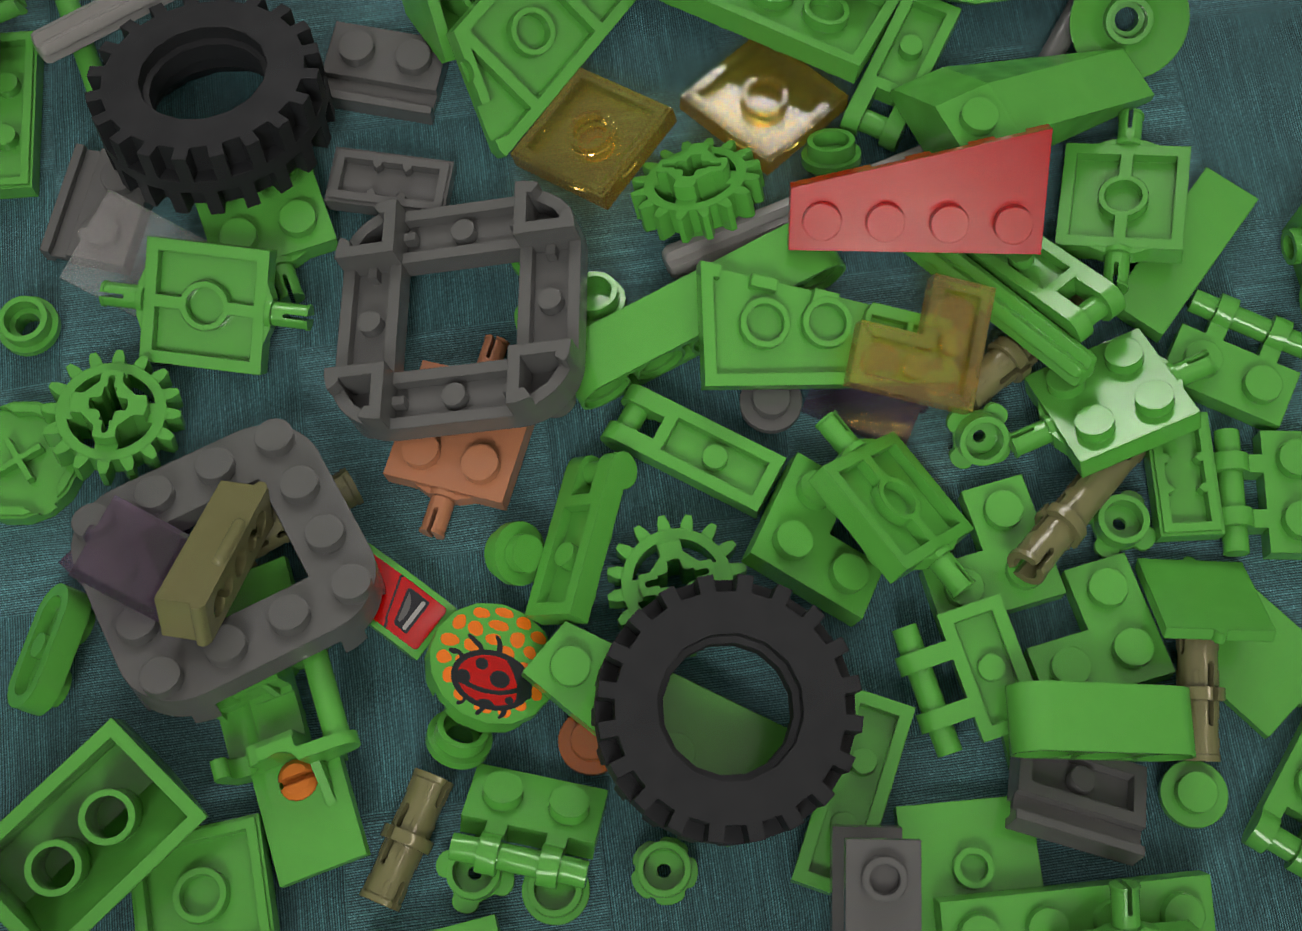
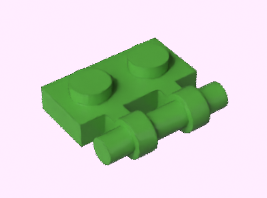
[1165,289,1302,431]
[1213,428,1302,560]
[891,593,1033,758]
[448,764,609,890]

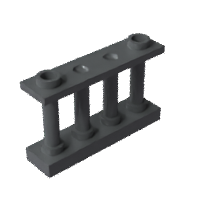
[830,824,922,931]

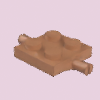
[383,334,535,540]

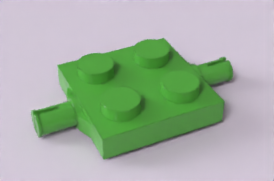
[1055,108,1191,295]
[195,168,338,304]
[99,236,314,375]
[1009,328,1217,478]
[808,410,976,599]

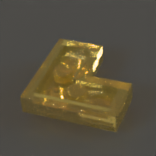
[843,273,996,415]

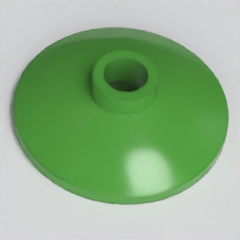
[1069,0,1190,78]

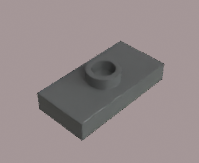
[324,146,457,216]

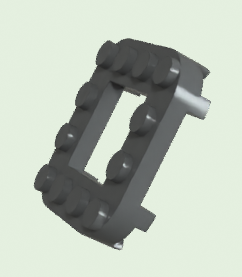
[324,180,588,441]
[71,418,386,724]

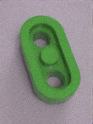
[7,583,95,716]

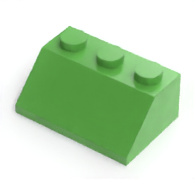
[0,718,209,931]

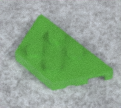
[446,0,636,159]

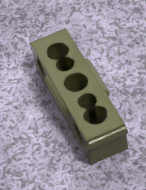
[154,480,274,647]

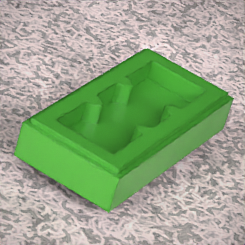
[1144,412,1226,543]

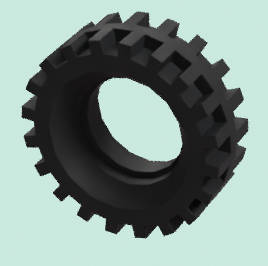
[85,0,335,215]
[591,574,864,846]

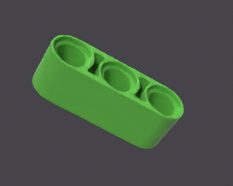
[1005,680,1196,762]

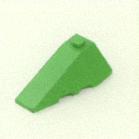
[889,48,1155,153]

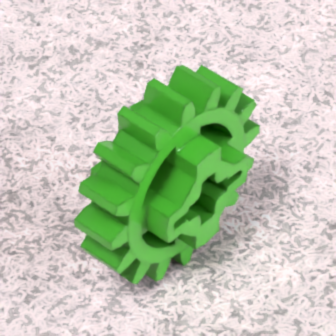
[630,138,765,243]
[40,350,186,486]
[607,514,747,657]

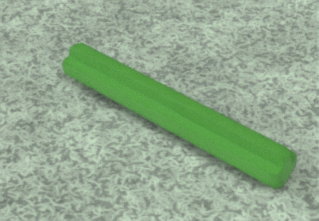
[903,252,1097,386]

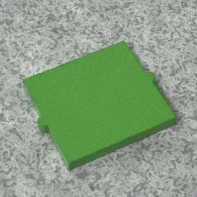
[1135,556,1277,644]
[1176,590,1302,739]

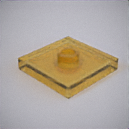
[680,39,849,176]
[510,67,677,210]

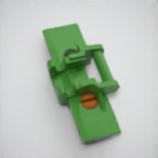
[209,556,371,888]

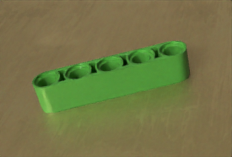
[576,223,846,410]

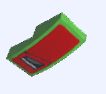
[368,543,457,660]

